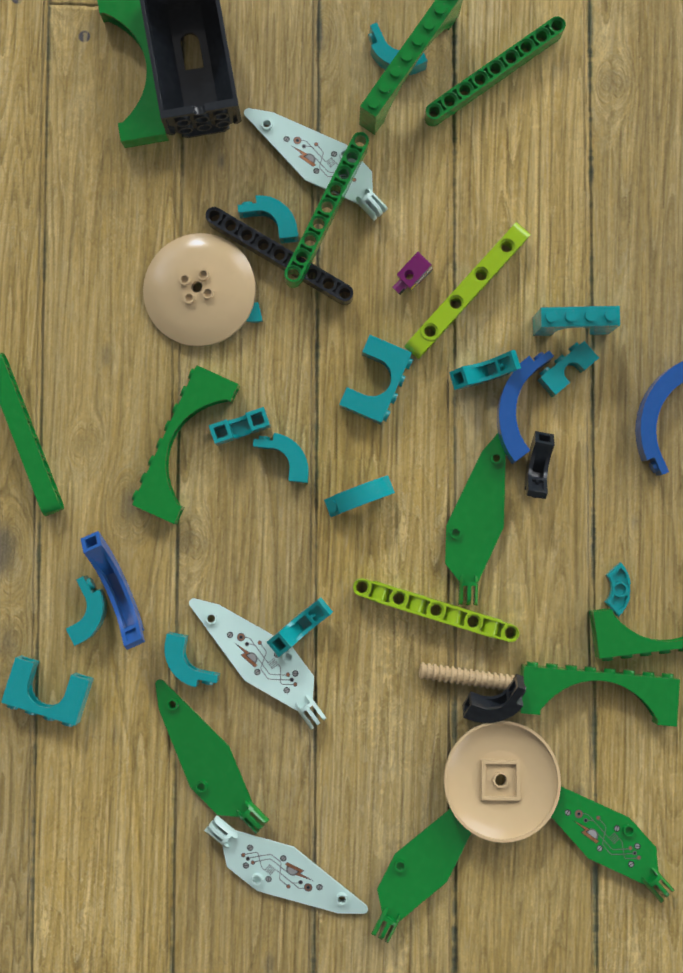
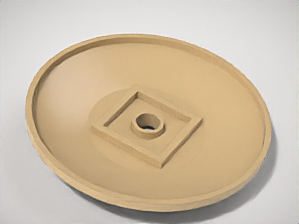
[143,233,256,347]
[443,721,561,843]

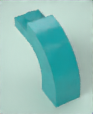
[368,22,428,75]
[237,195,299,244]
[449,350,521,390]
[253,433,309,483]
[324,475,395,517]
[66,575,107,646]
[267,597,333,657]
[164,632,220,687]

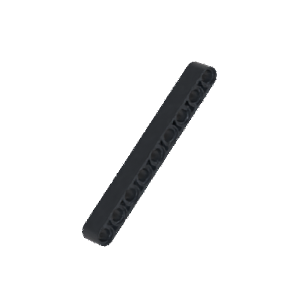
[205,207,353,305]

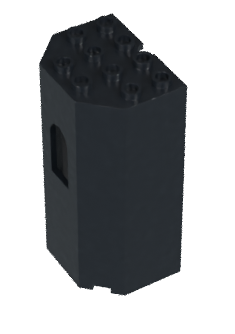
[140,0,242,138]

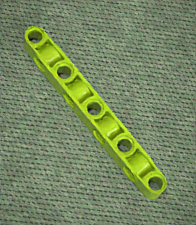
[404,222,531,359]
[353,578,520,642]

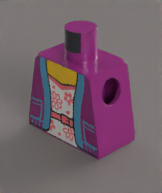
[392,252,433,295]

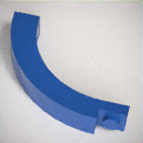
[497,350,554,464]
[635,361,683,476]
[81,531,145,650]

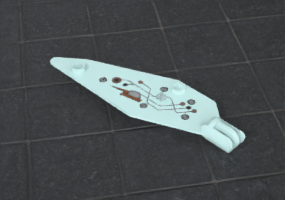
[244,108,388,221]
[189,598,327,730]
[204,815,368,914]

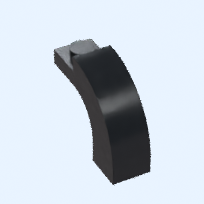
[524,431,555,499]
[462,674,526,723]

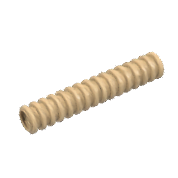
[419,662,515,691]

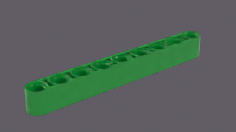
[424,16,566,127]
[284,132,369,288]
[0,353,64,517]

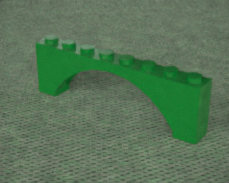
[97,0,169,148]
[359,0,463,135]
[132,365,240,524]
[589,608,683,661]
[519,661,680,727]

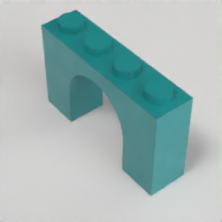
[532,306,620,336]
[339,335,413,425]
[1,655,94,727]

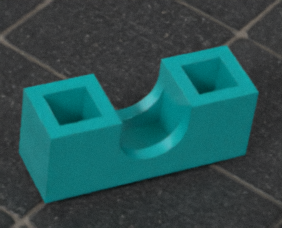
[537,341,599,397]
[208,407,271,446]

